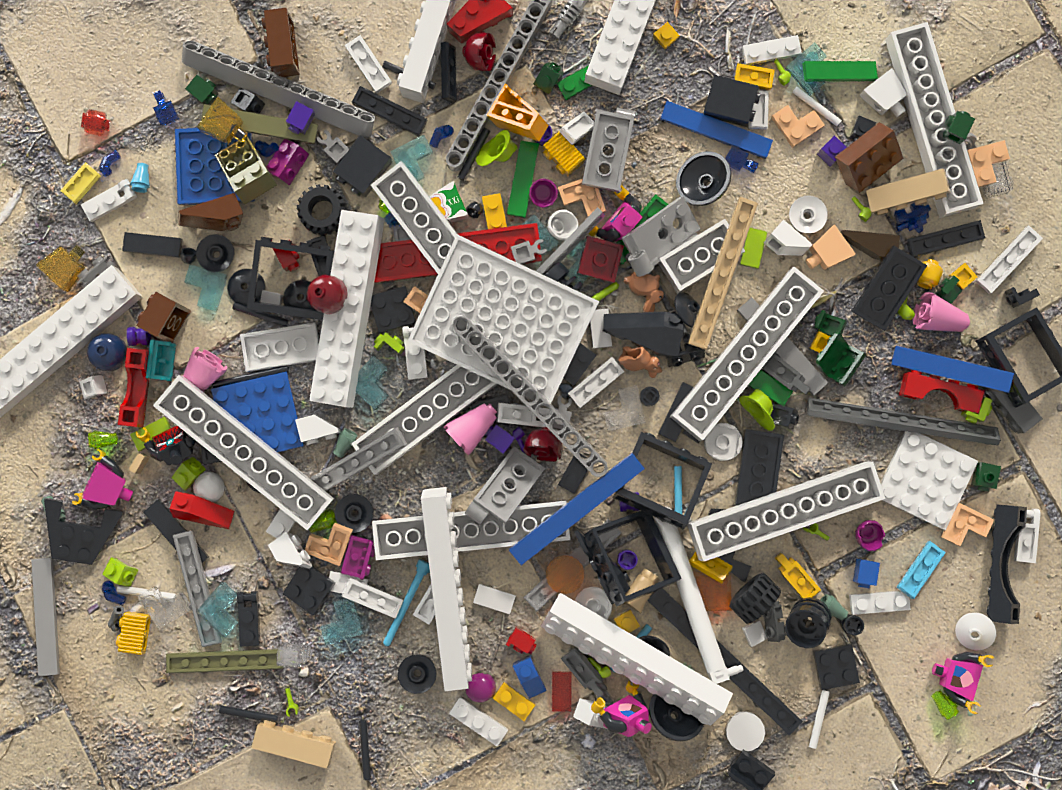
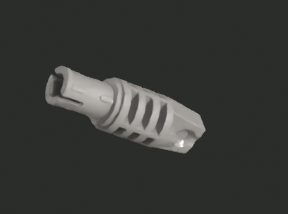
[549,0,587,40]

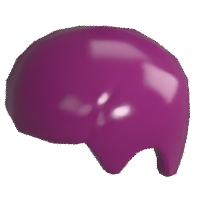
[529,179,558,208]
[855,520,885,551]
[465,673,496,703]

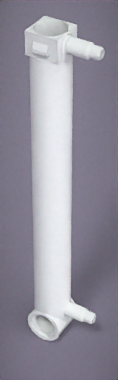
[653,506,743,684]

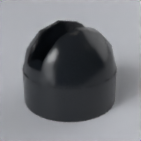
[466,202,483,218]
[181,248,196,264]

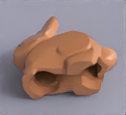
[623,272,664,312]
[618,346,663,378]

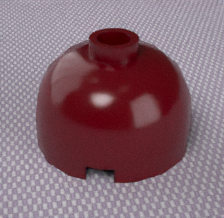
[462,32,496,71]
[307,275,348,314]
[523,427,563,462]

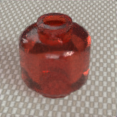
[81,109,111,136]

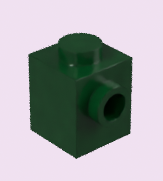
[185,75,218,106]
[943,111,975,144]
[971,462,1001,492]

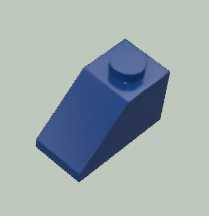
[513,655,547,699]

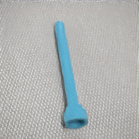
[383,559,430,646]

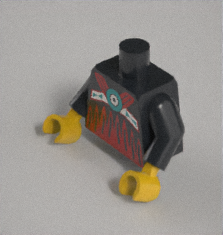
[136,426,196,466]

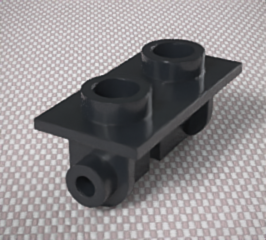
[666,344,705,367]

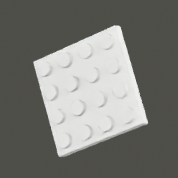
[880,431,978,530]

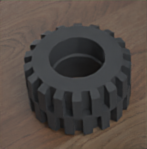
[296,184,347,236]
[729,573,781,624]

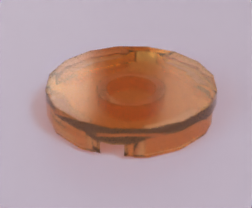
[546,555,585,594]

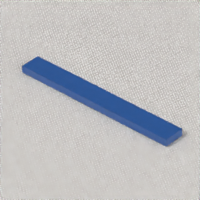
[509,453,645,565]

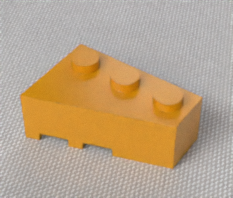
[487,83,549,141]

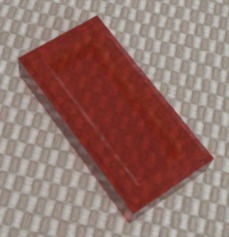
[552,671,572,712]

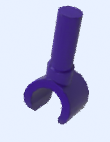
[512,427,525,454]

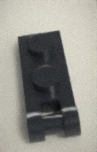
[237,591,260,647]

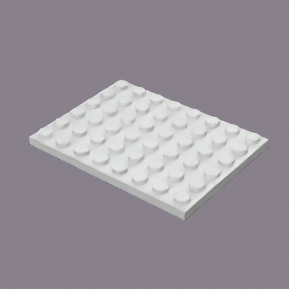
[408,235,599,408]

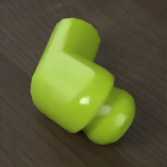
[898,296,915,320]

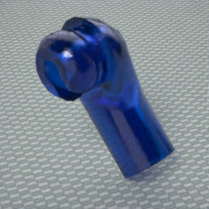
[429,125,454,148]
[255,140,279,157]
[98,150,121,177]
[102,581,126,606]

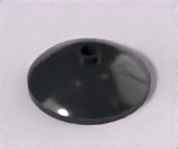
[676,151,732,206]
[649,694,705,742]

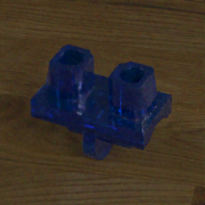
[894,203,931,233]

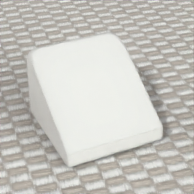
[261,290,283,314]
[79,375,107,400]
[742,620,767,647]

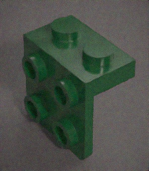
[816,332,866,387]

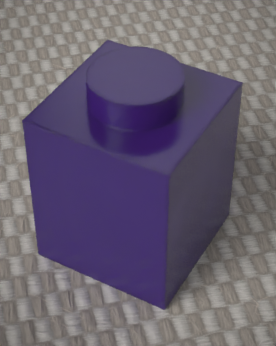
[286,101,315,135]
[817,135,847,167]
[485,425,515,454]

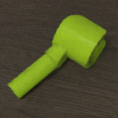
[774,59,791,86]
[852,196,872,222]
[803,523,830,541]
[588,656,611,678]
[285,688,299,717]

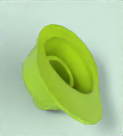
[476,130,518,166]
[739,389,775,431]

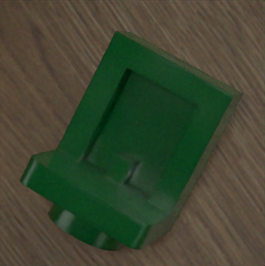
[533,62,564,94]
[935,275,962,304]
[814,310,847,336]

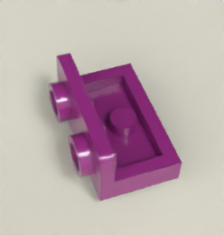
[266,139,309,185]
[341,535,375,580]

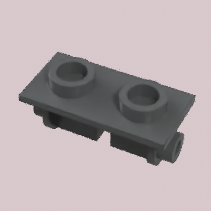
[763,601,786,642]

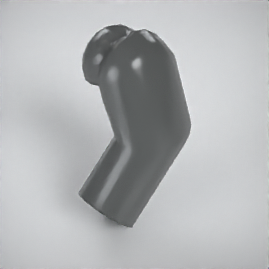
[108,605,124,632]

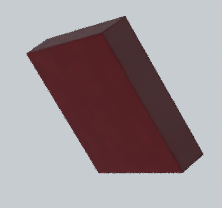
[577,236,624,283]

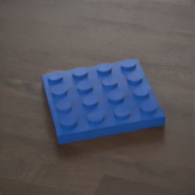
[175,127,255,205]
[211,372,304,453]

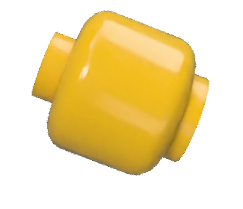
[917,259,943,289]

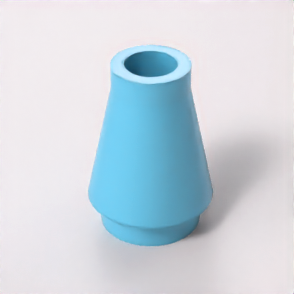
[130,163,150,193]

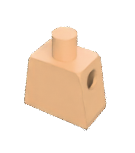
[805,224,855,270]

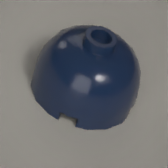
[87,333,127,371]

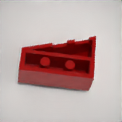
[447,0,513,44]

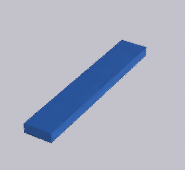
[660,101,773,159]
[891,346,1014,393]

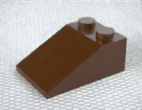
[177,193,243,231]

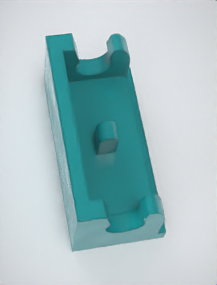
[146,340,176,381]

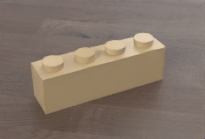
[866,169,951,216]
[251,720,336,769]

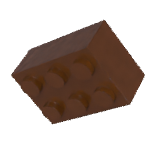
[262,7,300,77]
[835,122,904,193]
[136,292,191,343]

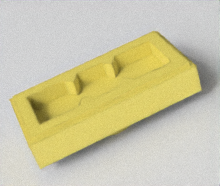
[61,162,101,204]

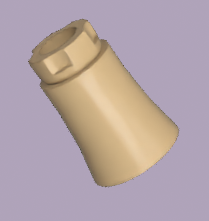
[625,569,660,614]

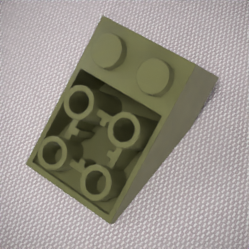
[215,136,277,205]

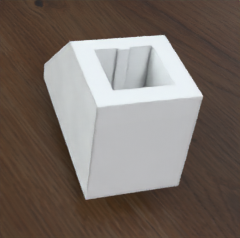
[764,220,813,256]
[296,415,341,445]
[268,532,312,569]
[573,698,608,729]

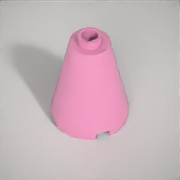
[912,292,970,332]
[183,347,227,392]
[443,403,497,455]

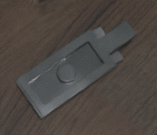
[762,353,811,395]
[561,647,608,698]

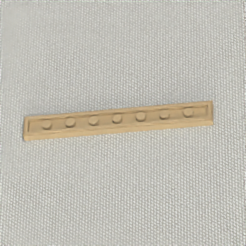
[687,197,758,350]

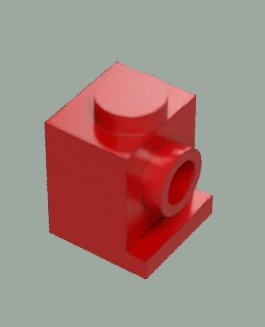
[272,240,300,272]
[506,626,537,655]

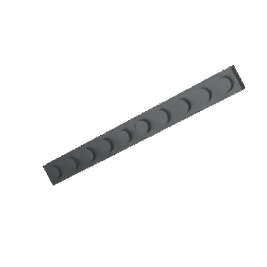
[807,398,1001,446]

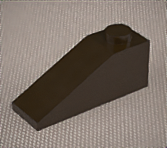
[840,230,900,263]

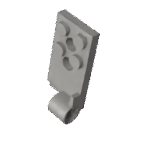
[582,107,636,192]
[622,197,700,277]
[465,447,545,525]

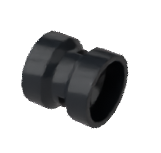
[639,386,660,407]
[841,614,864,635]

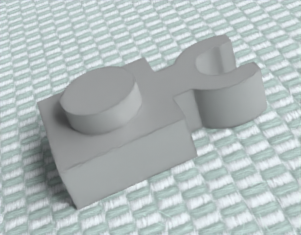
[317,130,349,165]
[511,239,547,265]
[552,396,572,429]

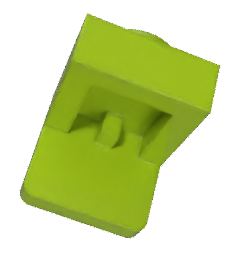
[374,332,405,354]
[961,397,992,424]
[171,457,206,491]
[102,557,138,587]

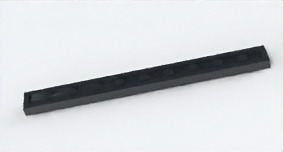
[647,588,803,736]

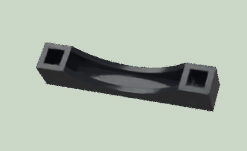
[987,504,1027,624]

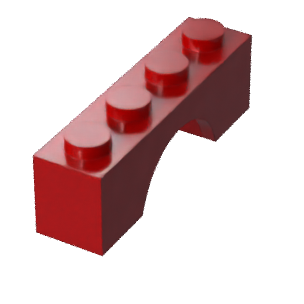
[118,348,150,428]
[899,370,984,414]

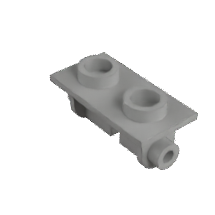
[77,255,115,289]

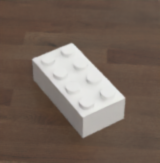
[658,219,745,294]

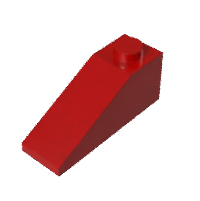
[169,491,235,529]

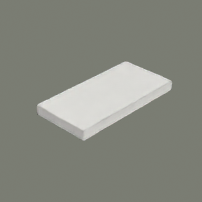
[240,322,319,372]

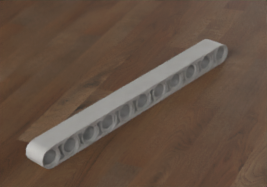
[446,0,553,172]
[182,41,375,137]
[452,316,608,477]

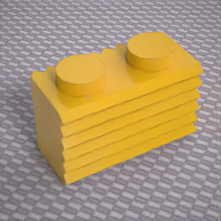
[543,132,585,177]
[116,611,151,655]

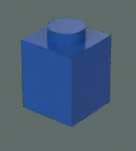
[853,559,880,589]

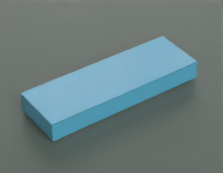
[896,541,946,599]

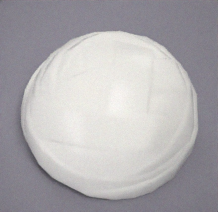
[547,210,578,241]
[193,472,225,502]

